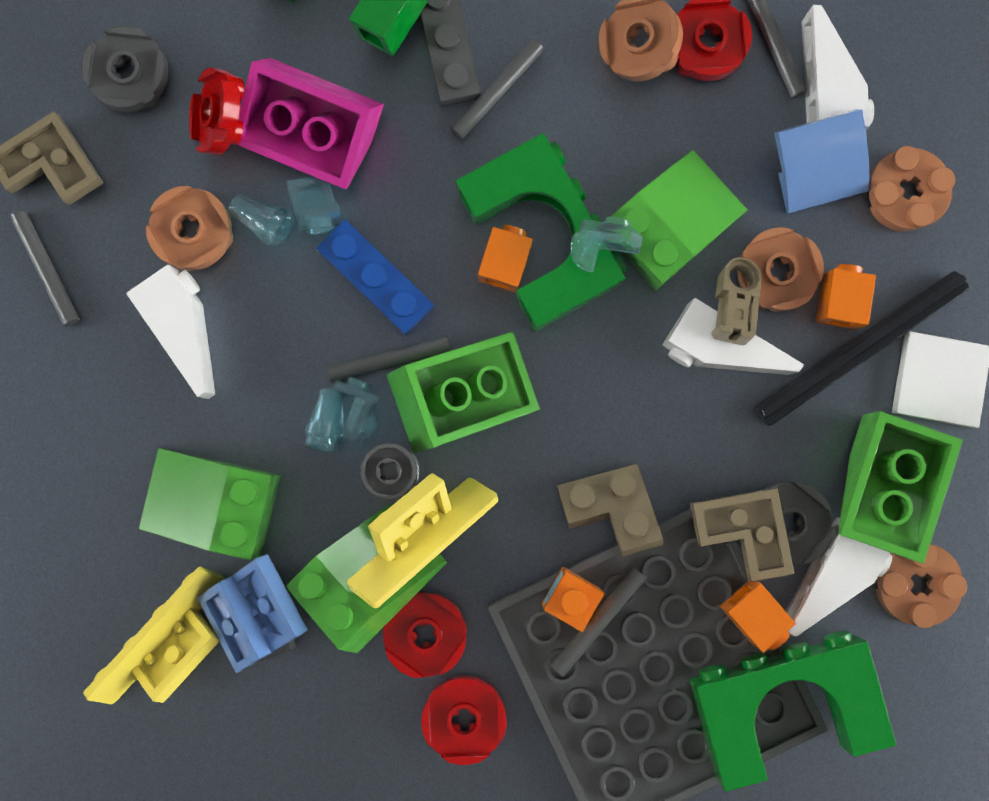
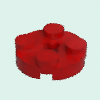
[676,0,752,81]
[189,67,245,155]
[383,591,467,678]
[421,675,507,765]

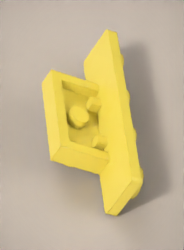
[347,473,498,608]
[83,566,225,704]

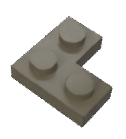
[0,111,104,205]
[557,463,663,556]
[690,488,794,582]

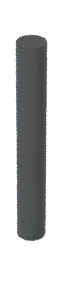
[748,0,807,99]
[450,39,544,140]
[10,210,80,327]
[327,336,451,383]
[551,567,647,677]

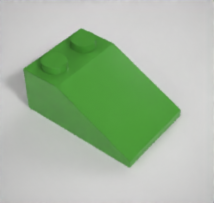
[604,150,747,292]
[386,332,540,454]
[838,411,963,564]
[139,448,281,560]
[285,503,447,653]

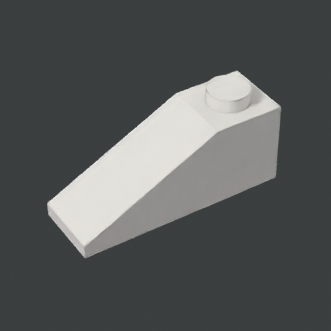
[801,5,874,130]
[126,264,215,399]
[662,298,804,375]
[786,517,892,637]

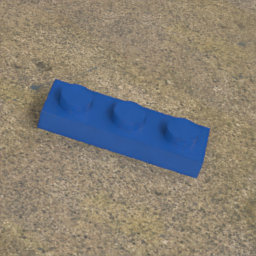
[316,219,435,335]

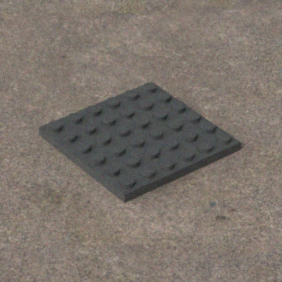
[487,498,829,801]

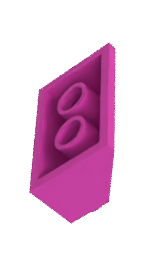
[238,58,384,189]

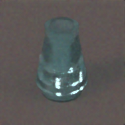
[229,194,293,246]
[303,389,344,452]

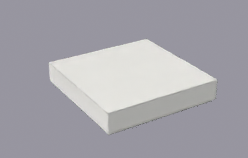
[891,331,989,428]

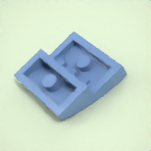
[774,109,869,213]
[197,554,308,673]

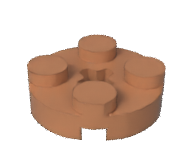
[599,0,683,81]
[866,146,955,232]
[146,186,233,271]
[737,227,824,312]
[875,544,967,628]

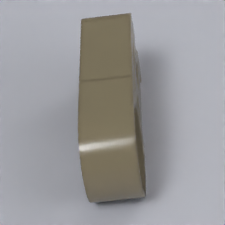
[711,257,761,345]

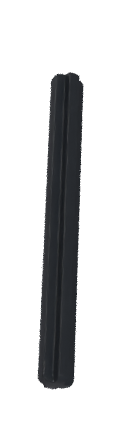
[756,271,969,426]

